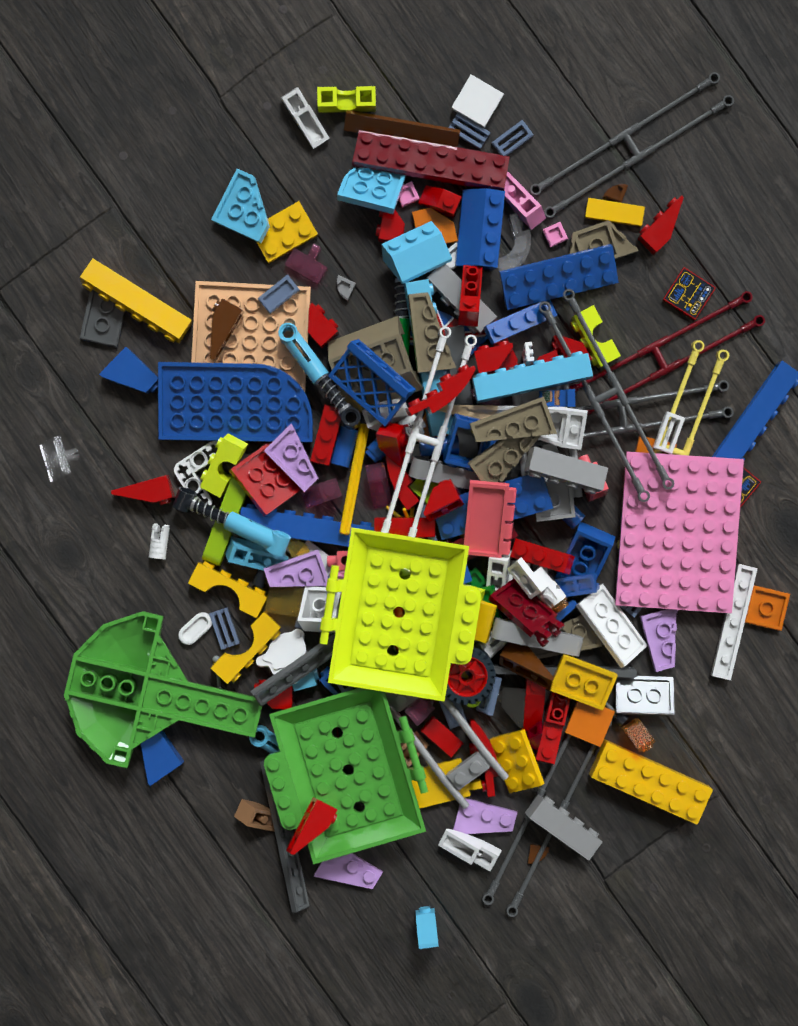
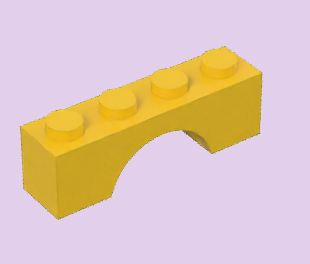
[188,561,269,618]
[211,611,281,684]

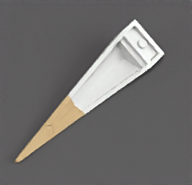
[438,405,587,450]

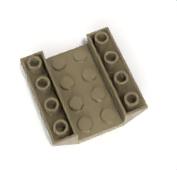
[328,316,423,412]

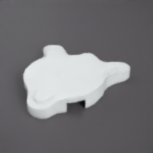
[256,629,307,684]

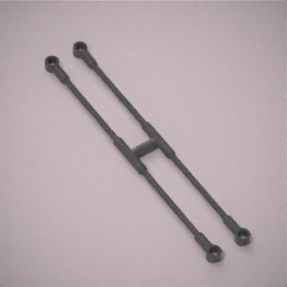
[530,72,734,219]
[539,289,674,502]
[531,380,734,448]
[482,721,612,917]

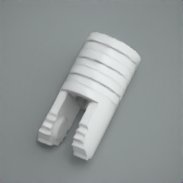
[149,523,170,560]

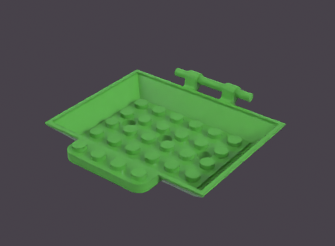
[264,688,428,864]

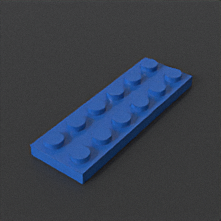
[499,244,619,310]
[436,474,554,540]

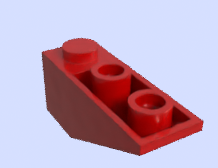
[638,195,684,255]
[458,265,483,327]

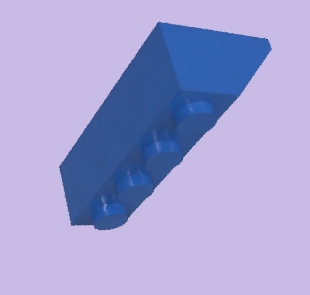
[455,188,505,271]

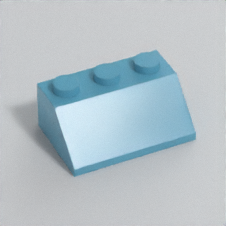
[382,221,452,284]

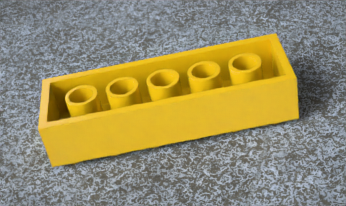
[589,739,713,825]

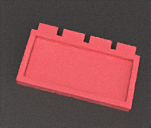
[464,480,517,558]

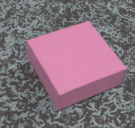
[399,181,420,208]
[542,222,568,248]

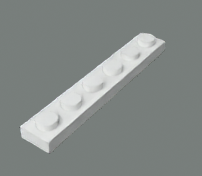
[711,564,758,680]

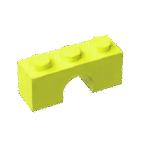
[317,86,376,112]
[571,305,621,368]
[200,433,248,498]

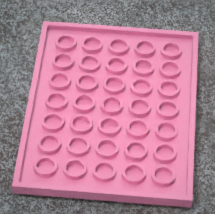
[615,451,744,613]

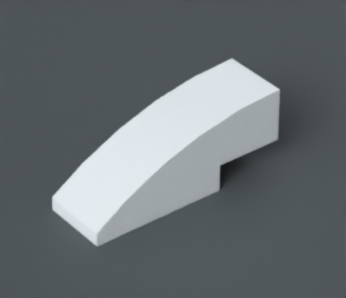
[281,87,329,149]
[438,829,502,871]

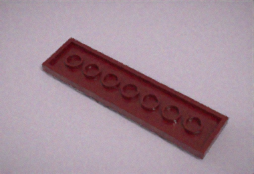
[352,130,510,191]

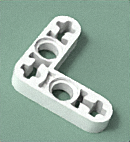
[174,441,218,506]

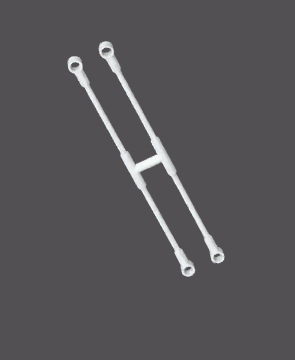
[381,326,477,537]

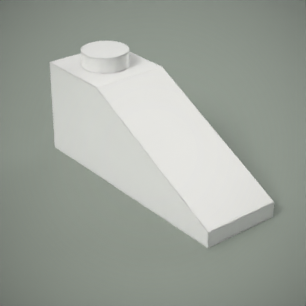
[486,551,512,591]

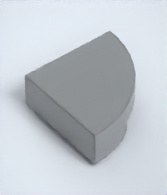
[337,275,356,301]

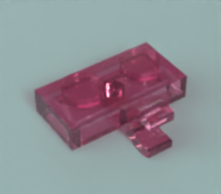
[285,244,328,284]

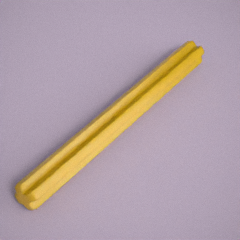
[339,424,369,535]

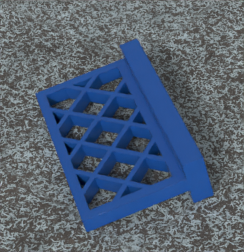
[328,339,416,426]

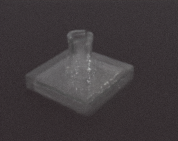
[40,436,79,482]

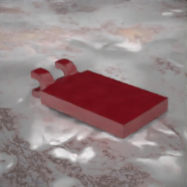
[488,579,564,647]

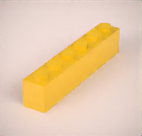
[80,258,192,343]

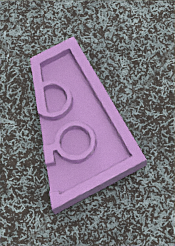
[264,423,318,492]
[263,549,328,587]
[640,609,678,672]
[453,797,517,834]
[314,853,383,889]

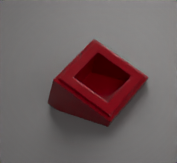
[527,721,542,750]

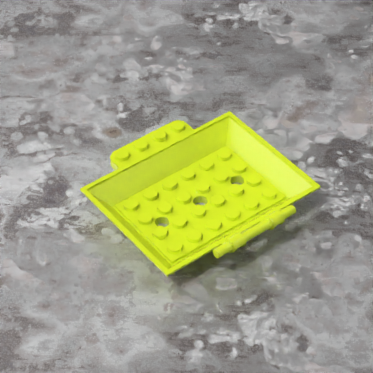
[320,528,481,702]

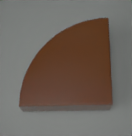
[603,184,628,203]
[527,844,549,864]

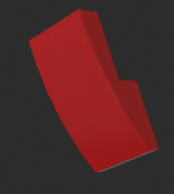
[420,716,463,758]

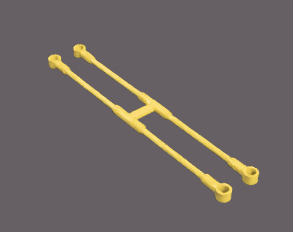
[617,340,729,549]

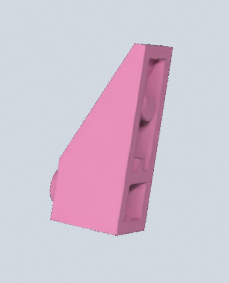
[504,172,546,230]

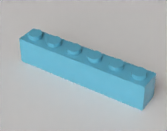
[472,351,593,403]

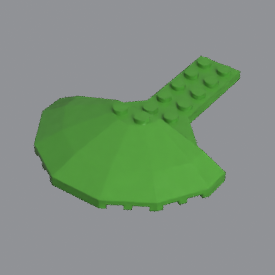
[64,611,263,768]

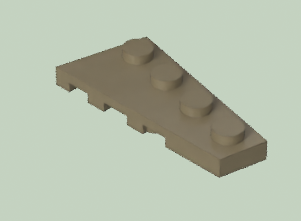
[469,397,557,442]

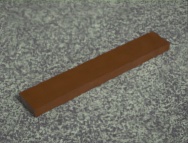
[344,110,460,147]

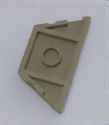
[569,220,638,259]

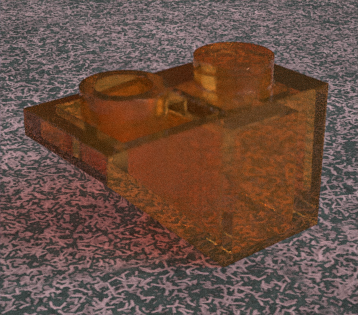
[621,717,656,752]

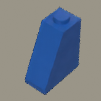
[99,347,158,394]
[141,730,184,786]

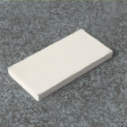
[576,584,648,668]

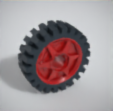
[446,647,496,705]

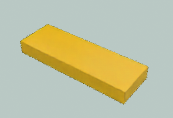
[585,198,645,227]

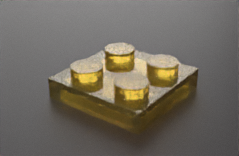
[265,586,305,618]

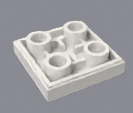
[451,75,504,128]

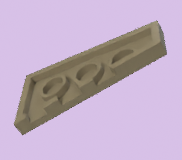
[408,292,456,373]
[468,436,540,483]
[528,614,602,659]

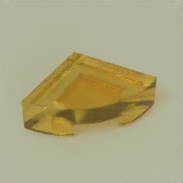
[288,538,310,558]

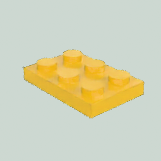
[257,201,318,263]
[549,654,618,710]
[489,729,544,793]

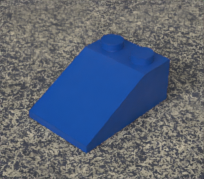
[555,522,615,580]

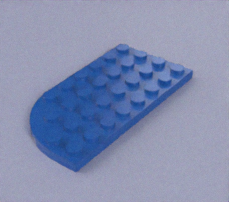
[158,362,313,442]

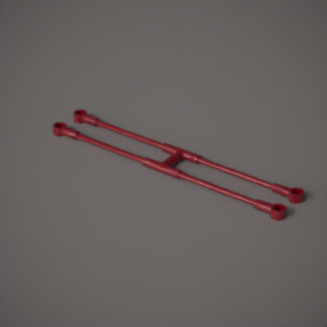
[569,291,765,416]

